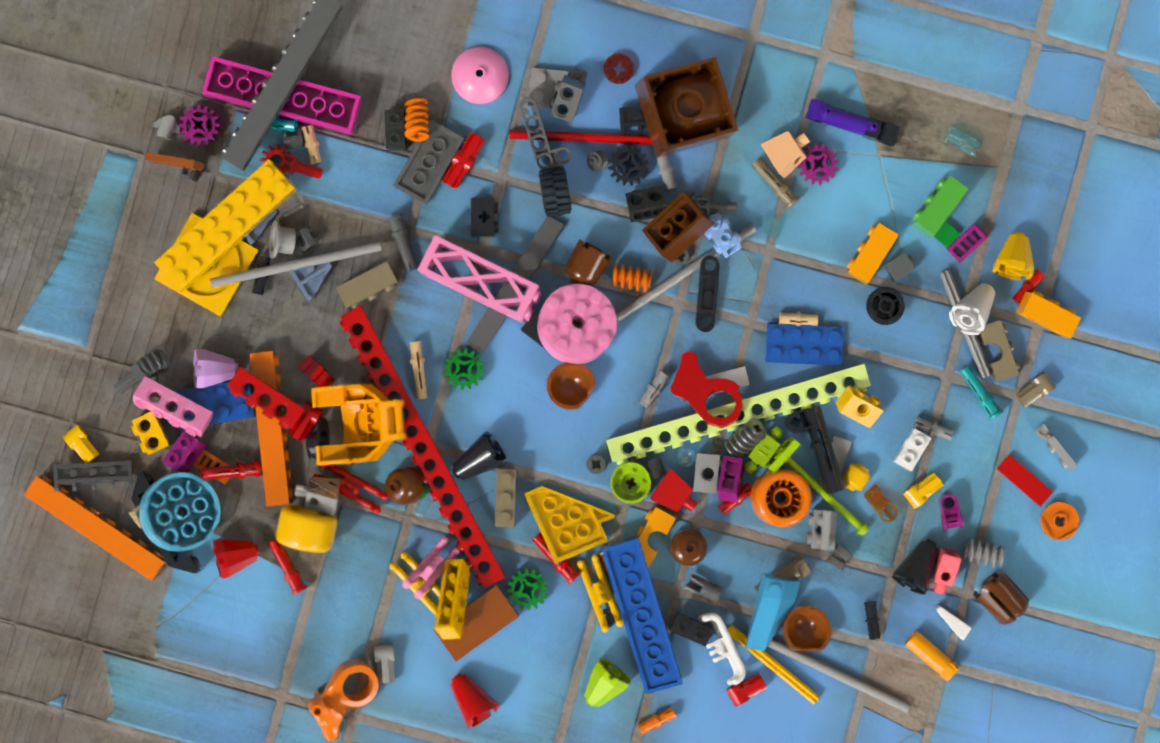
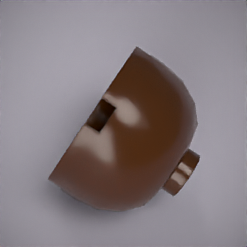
[385,467,424,505]

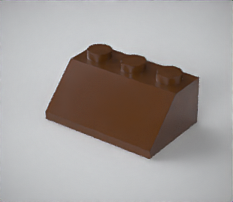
[642,191,714,263]

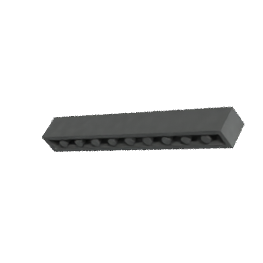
[222,0,343,171]

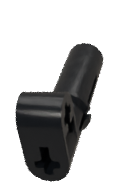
[785,406,845,494]

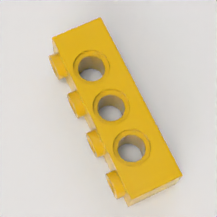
[435,559,471,639]

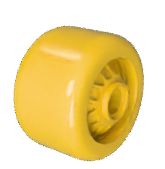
[276,505,338,552]

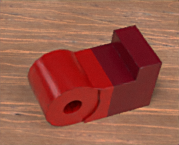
[297,354,335,387]

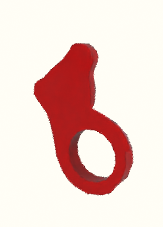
[670,351,742,428]

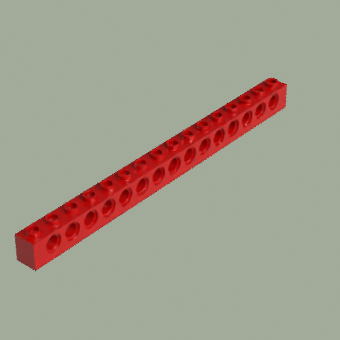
[339,306,505,588]

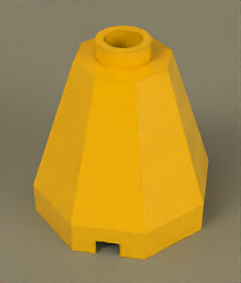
[992,232,1034,280]

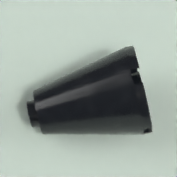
[452,432,507,480]
[892,539,939,595]

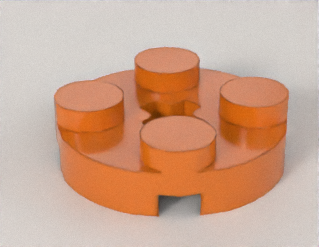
[1040,502,1079,540]

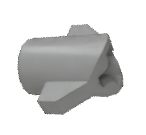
[152,115,180,140]

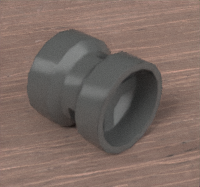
[827,544,853,571]

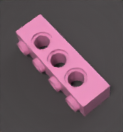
[133,376,213,437]

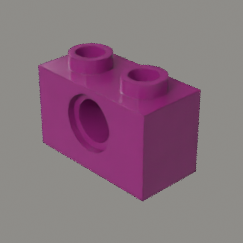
[162,430,207,473]

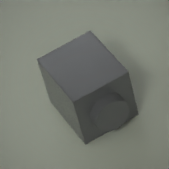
[883,253,915,282]

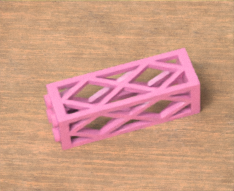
[418,235,542,324]

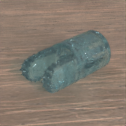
[944,126,981,157]

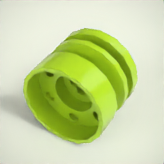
[610,462,652,504]

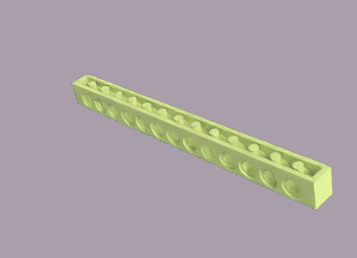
[606,364,871,465]

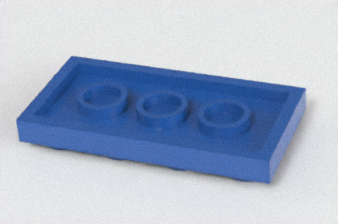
[765,324,844,366]
[174,382,255,429]

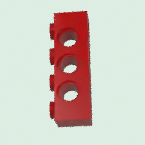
[227,367,306,430]

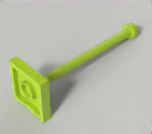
[765,437,870,536]

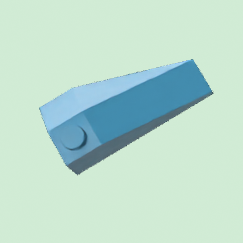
[745,573,800,651]

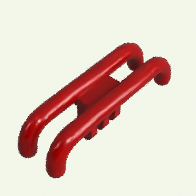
[313,464,388,514]

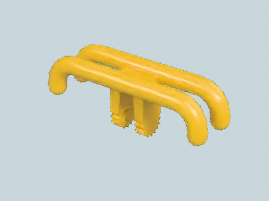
[389,552,441,617]

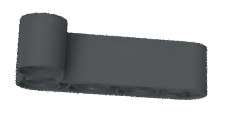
[520,97,572,169]

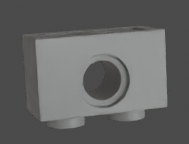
[693,453,723,494]

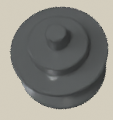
[587,151,608,171]

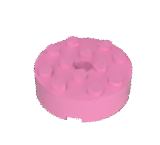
[537,284,617,364]

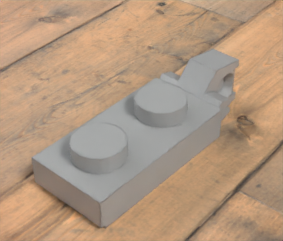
[1035,424,1077,470]

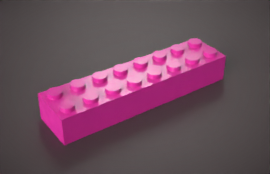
[202,56,362,135]

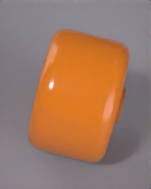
[750,468,812,527]

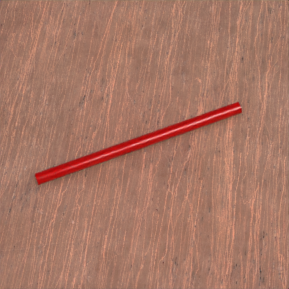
[509,130,652,145]

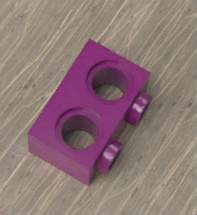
[717,456,744,503]

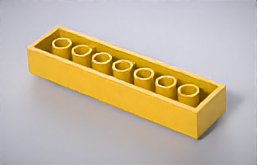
[154,159,298,292]

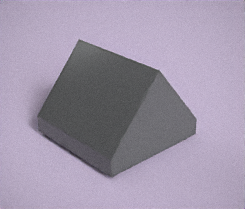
[180,168,199,182]

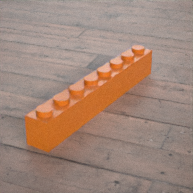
[250,351,294,507]
[24,475,166,581]

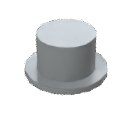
[269,220,296,258]

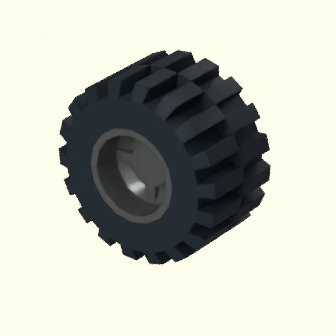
[539,166,572,217]

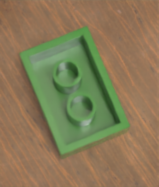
[911,175,969,239]

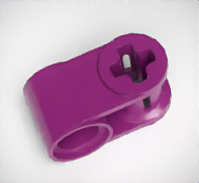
[938,493,963,531]

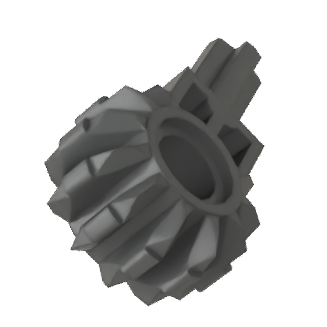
[685,191,737,216]
[114,350,170,394]

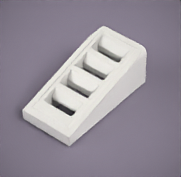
[935,605,971,640]

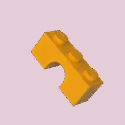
[636,507,676,569]

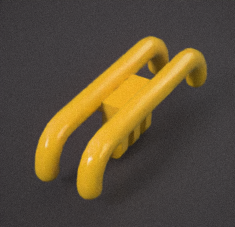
[577,555,623,632]

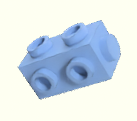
[704,212,741,258]

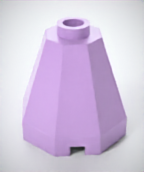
[193,349,238,388]

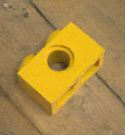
[835,385,883,428]

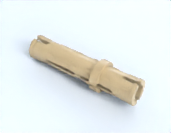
[409,341,428,400]

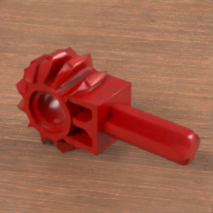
[260,144,323,179]

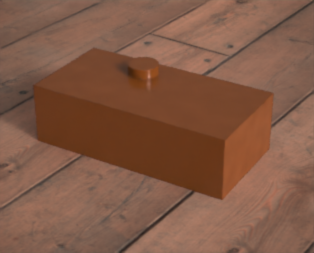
[434,585,519,661]

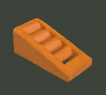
[193,450,234,484]

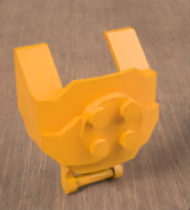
[311,384,406,466]

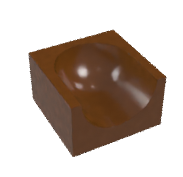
[634,57,738,158]

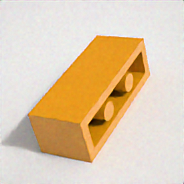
[847,223,898,285]
[1016,291,1081,339]

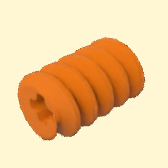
[404,98,429,142]
[612,263,653,293]

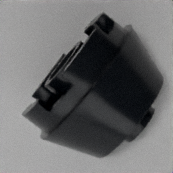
[866,287,905,325]

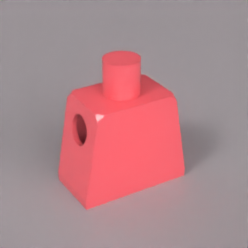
[932,547,961,595]

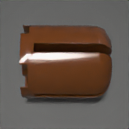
[973,569,1029,625]

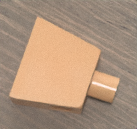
[761,131,810,178]

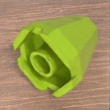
[584,657,631,707]

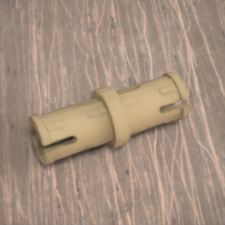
[302,125,322,165]
[779,311,818,326]

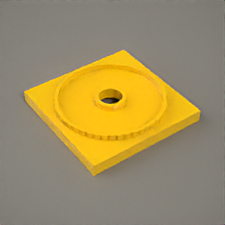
[154,213,259,317]

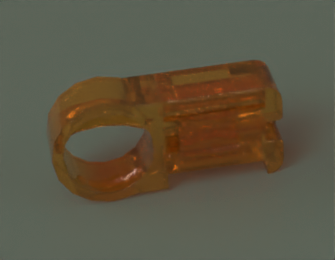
[864,485,898,523]

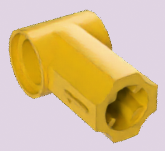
[62,424,100,463]
[903,473,944,509]

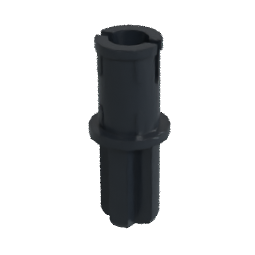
[864,601,880,640]

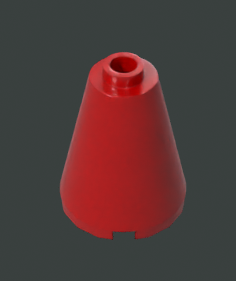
[450,673,500,728]

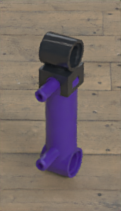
[805,99,900,146]

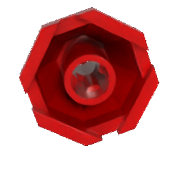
[212,538,260,579]

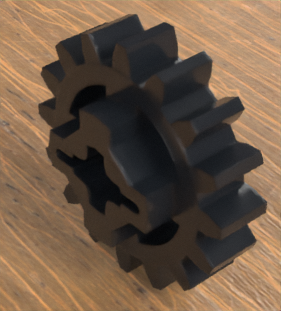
[608,144,649,186]

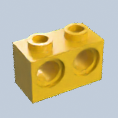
[131,411,172,455]

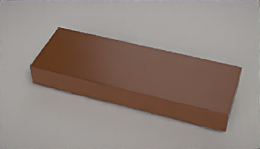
[145,152,204,171]

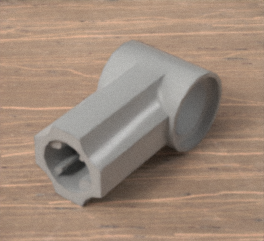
[374,644,395,683]

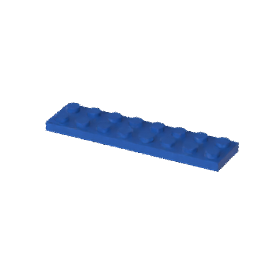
[601,537,683,694]

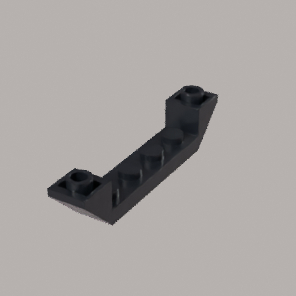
[131,471,201,574]

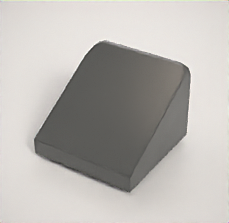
[282,123,304,150]
[646,457,666,479]

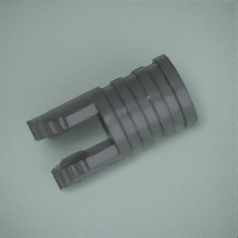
[685,573,723,603]

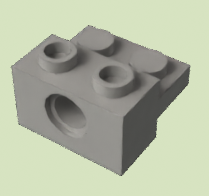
[807,509,837,550]

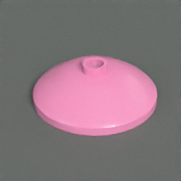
[452,47,509,104]

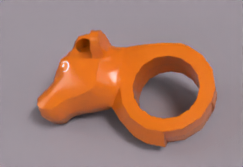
[308,659,378,742]

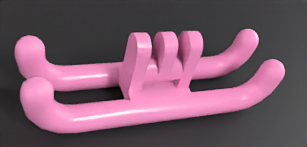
[402,537,460,599]

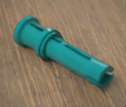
[960,365,1004,421]

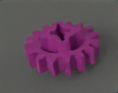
[178,105,221,147]
[797,143,839,186]

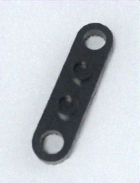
[695,256,720,332]

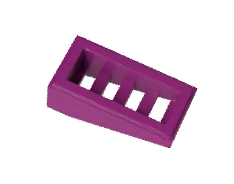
[947,222,988,263]

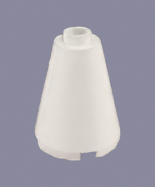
[949,284,995,335]

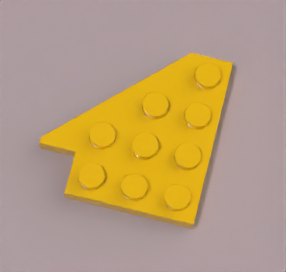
[524,486,615,564]

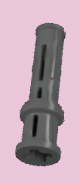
[386,213,418,272]

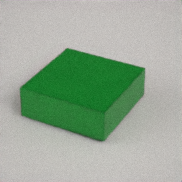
[933,221,960,248]

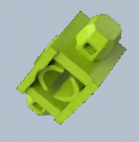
[744,426,783,474]

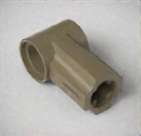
[1016,372,1056,408]

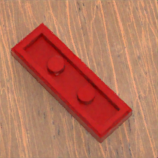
[996,455,1053,507]

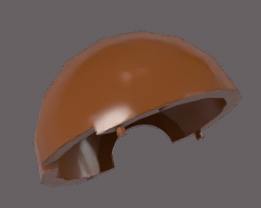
[547,362,596,410]
[783,605,832,652]

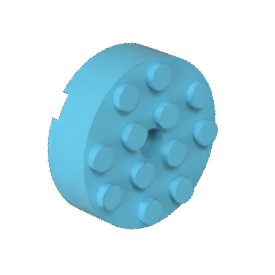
[139,473,221,552]

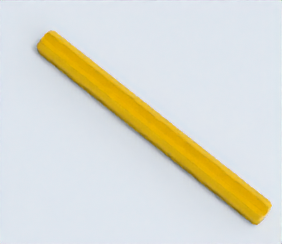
[728,625,820,704]

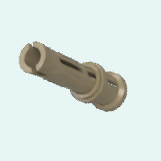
[751,158,800,210]

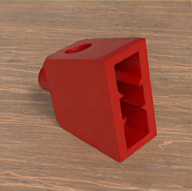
[649,469,698,512]

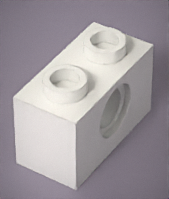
[893,428,932,471]

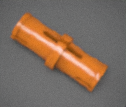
[637,707,677,735]

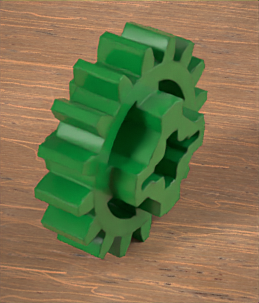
[443,348,485,390]
[507,568,549,611]

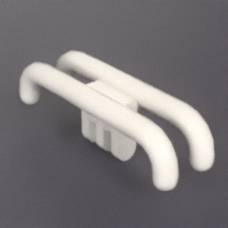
[698,612,746,686]

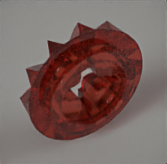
[603,54,634,84]

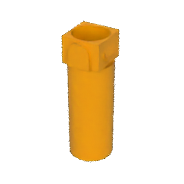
[904,630,959,681]

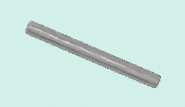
[940,270,991,378]

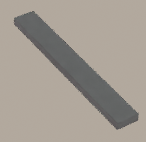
[466,217,564,354]

